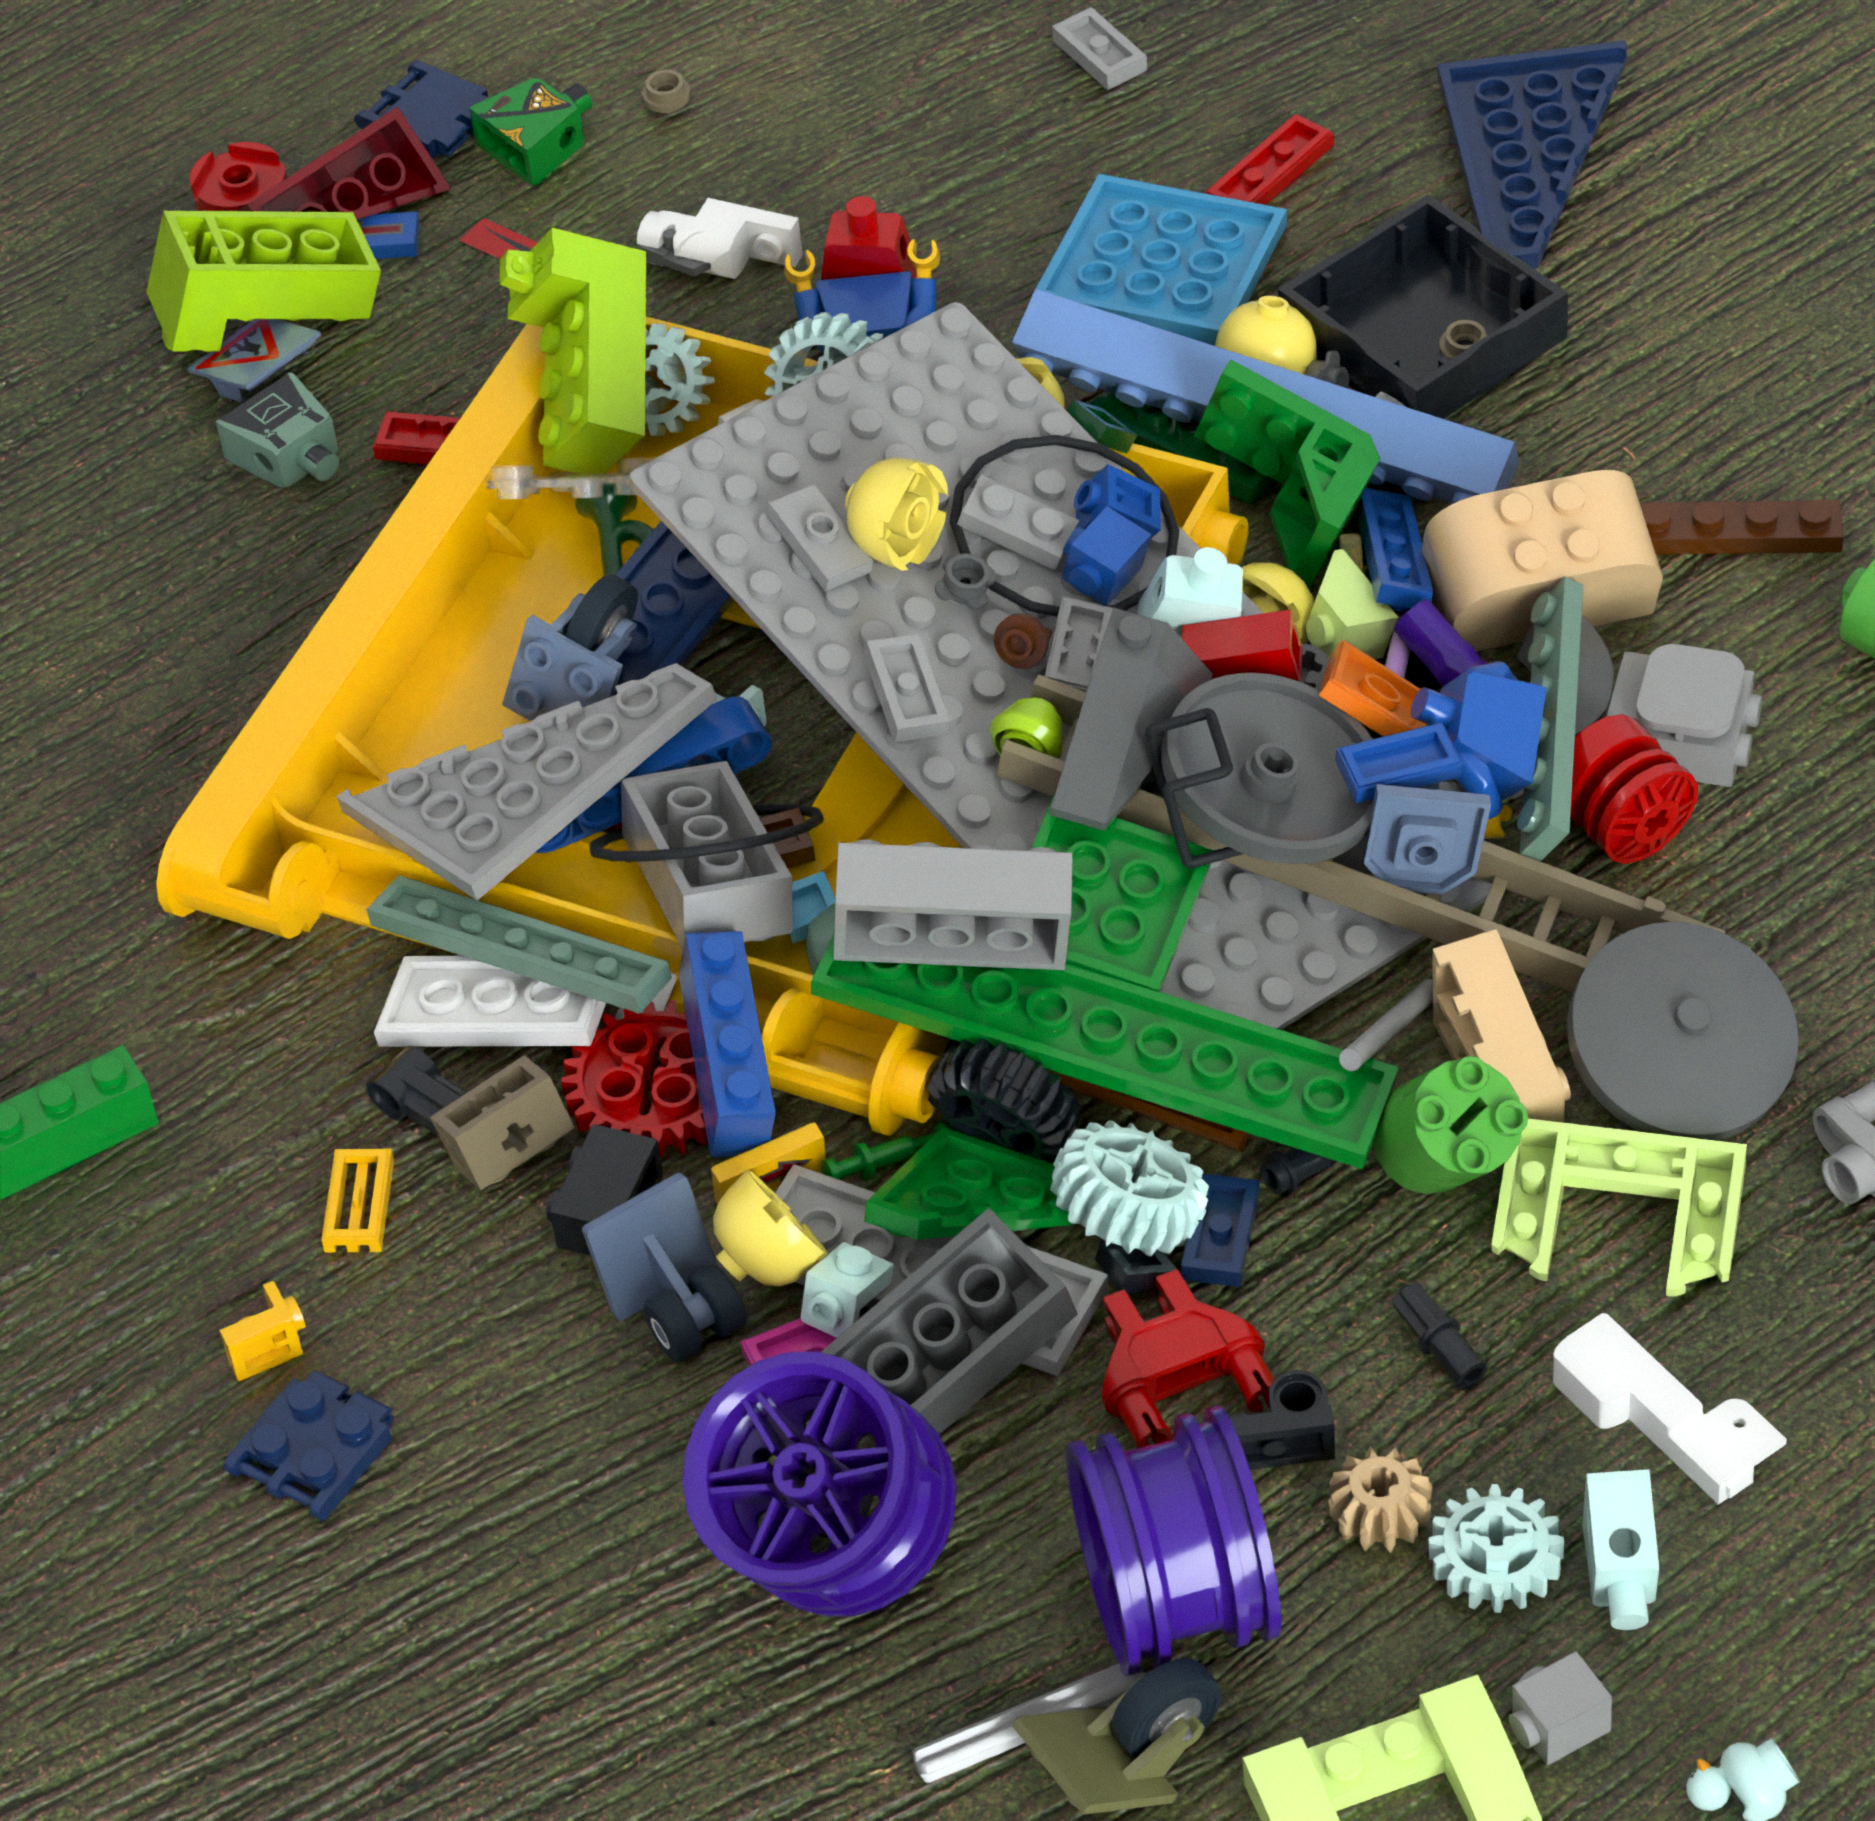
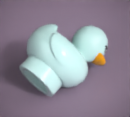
[1686,1738,1800,1821]

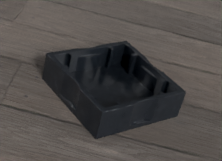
[1278,194,1568,419]

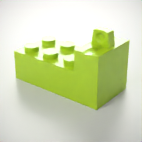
[146,211,381,352]
[499,228,646,479]

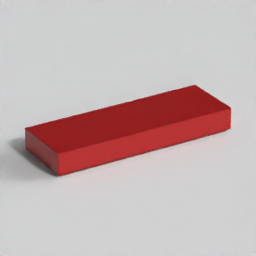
[1204,114,1334,205]

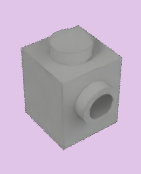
[1509,1651,1612,1766]

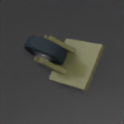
[1012,1658,1221,1815]

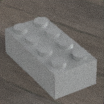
[621,761,793,949]
[833,840,1072,970]

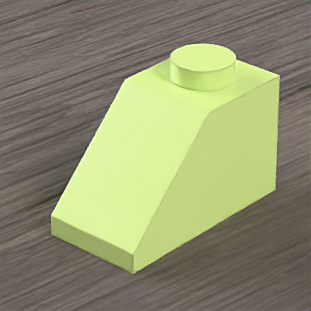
[1306,549,1399,660]

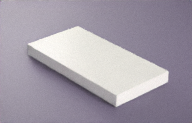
[374,956,606,1047]

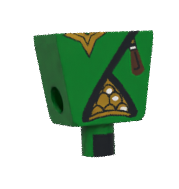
[469,78,592,187]

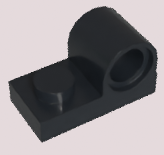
[1229,1370,1335,1470]

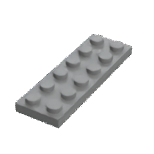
[775,1164,1109,1376]

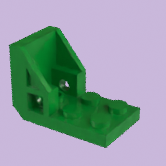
[1194,359,1380,589]

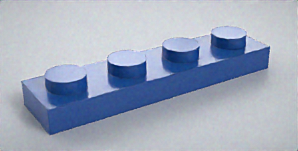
[1355,488,1434,612]

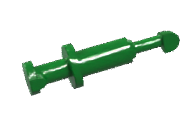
[822,1123,948,1181]

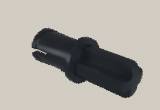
[1392,1283,1488,1390]

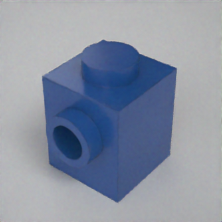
[1062,506,1152,606]

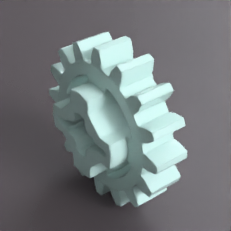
[645,324,714,436]
[1429,1484,1564,1613]

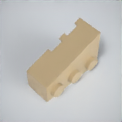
[1433,929,1571,1123]

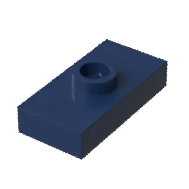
[1181,1173,1260,1287]

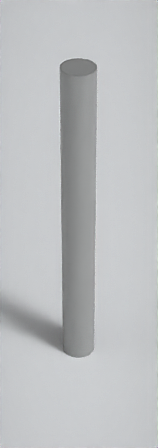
[1339,979,1433,1071]

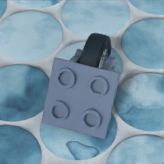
[502,574,638,721]

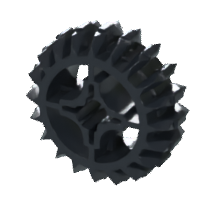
[927,1038,1081,1163]

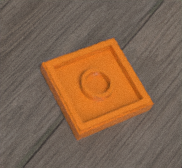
[1319,640,1427,737]

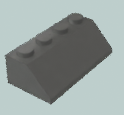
[821,1208,1078,1448]

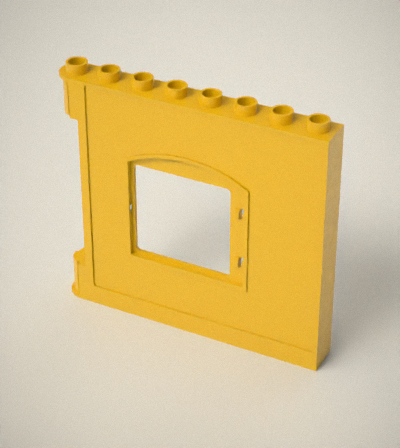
[156,316,1248,1136]

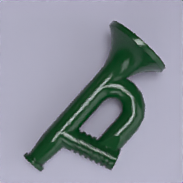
[575,482,653,576]

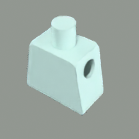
[1137,547,1243,638]
[1582,1469,1659,1630]

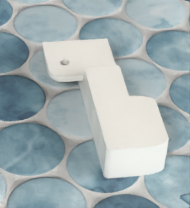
[1553,1313,1787,1505]

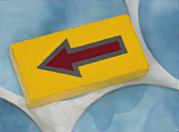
[711,1122,826,1205]

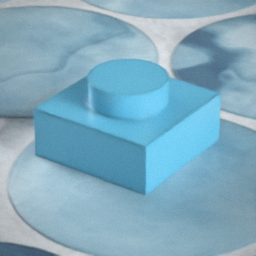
[788,871,836,944]

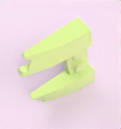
[1491,1119,1747,1297]
[1243,1674,1542,1821]

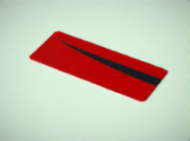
[460,219,538,259]

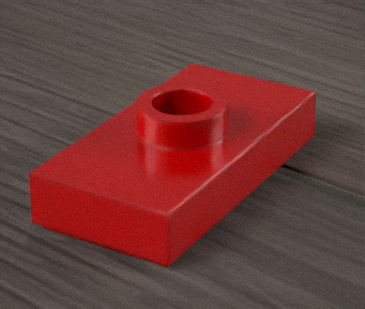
[373,411,460,464]

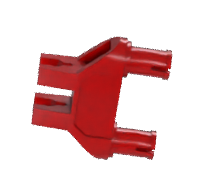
[1101,1269,1274,1448]

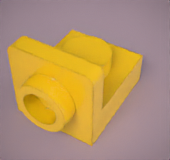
[220,1280,306,1382]

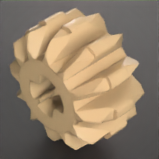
[1328,1446,1432,1553]

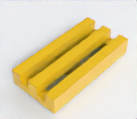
[321,1149,394,1253]

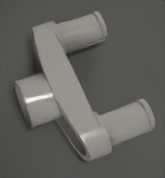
[1813,1078,1875,1204]

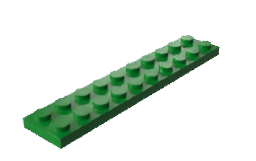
[811,933,1399,1169]

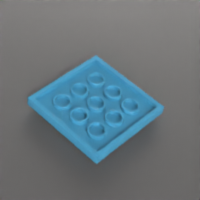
[1033,174,1287,345]

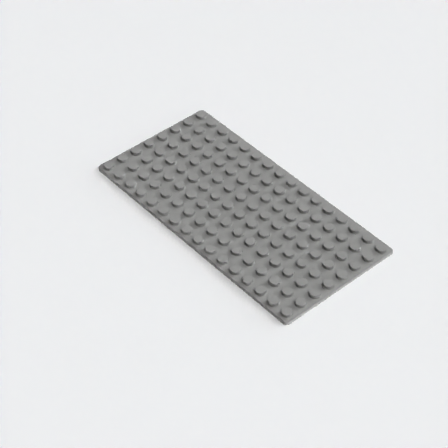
[629,302,1492,1030]

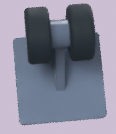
[582,1173,747,1363]

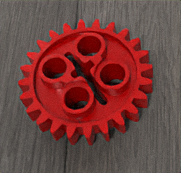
[561,1000,708,1159]

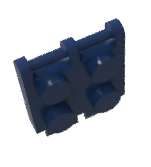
[354,60,488,158]
[224,1370,394,1521]

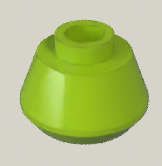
[989,697,1063,759]

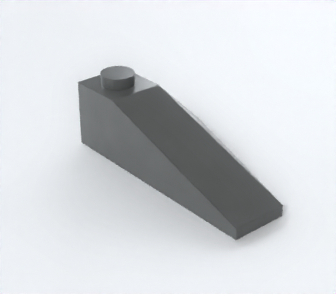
[1049,607,1213,831]

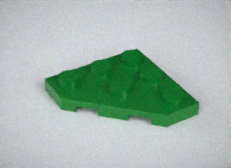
[864,1127,1073,1240]

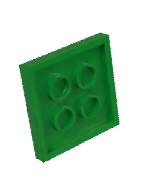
[1031,796,1214,992]

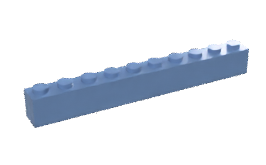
[1012,289,1519,505]

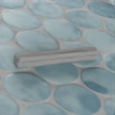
[912,1663,1145,1783]

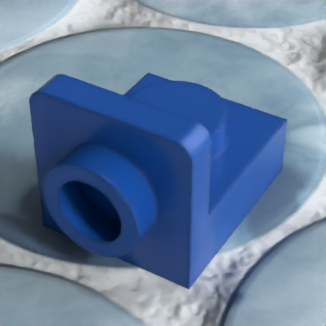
[1074,464,1161,539]

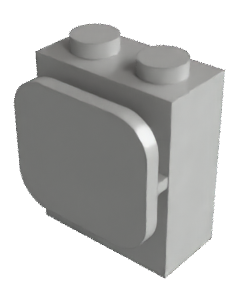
[1606,644,1762,787]

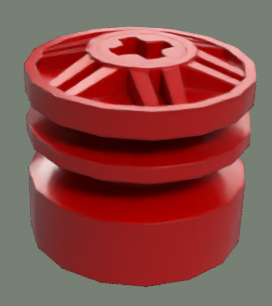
[1570,714,1698,864]

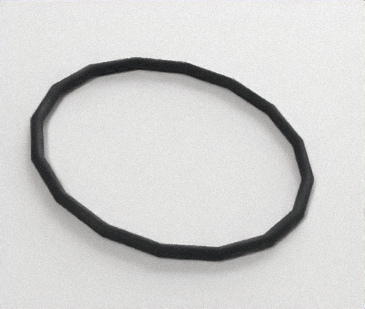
[949,435,1179,617]
[589,804,824,862]

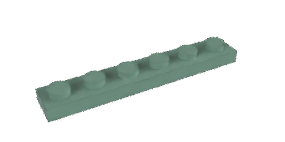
[1517,576,1583,862]
[366,875,672,1014]

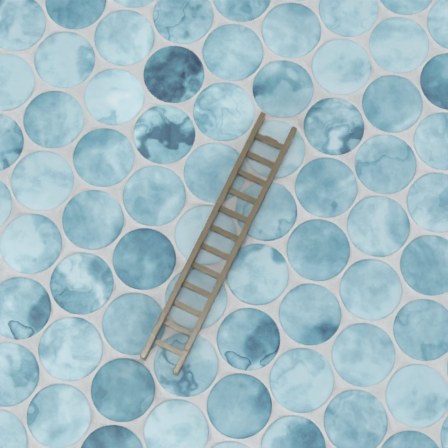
[996,674,1726,992]

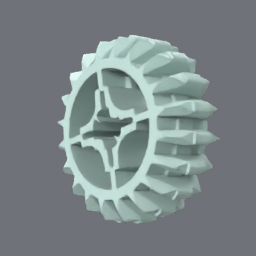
[763,312,883,397]
[1050,1120,1209,1256]

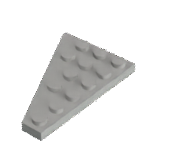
[336,663,717,901]

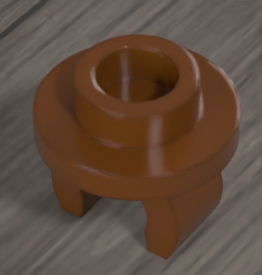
[994,613,1053,669]

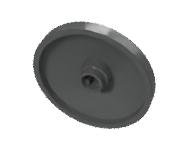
[1161,673,1374,864]
[1567,922,1798,1141]

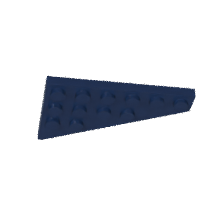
[1438,40,1627,268]

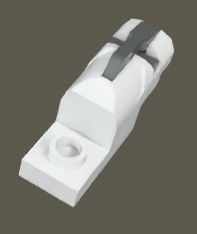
[637,198,803,279]

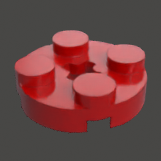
[189,142,287,211]

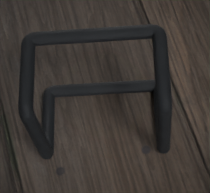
[1145,708,1243,868]

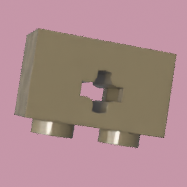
[430,1055,575,1190]

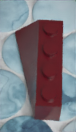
[237,106,452,220]

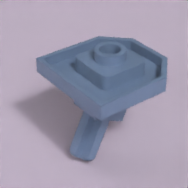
[1362,783,1491,895]

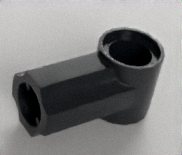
[366,1046,467,1137]

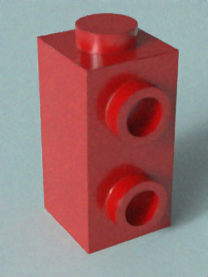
[1182,609,1303,682]

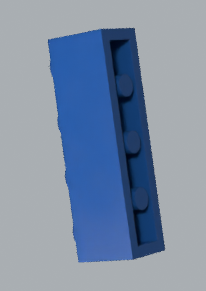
[679,931,776,1158]

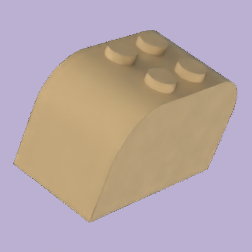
[1421,470,1663,651]

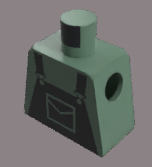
[216,372,339,488]

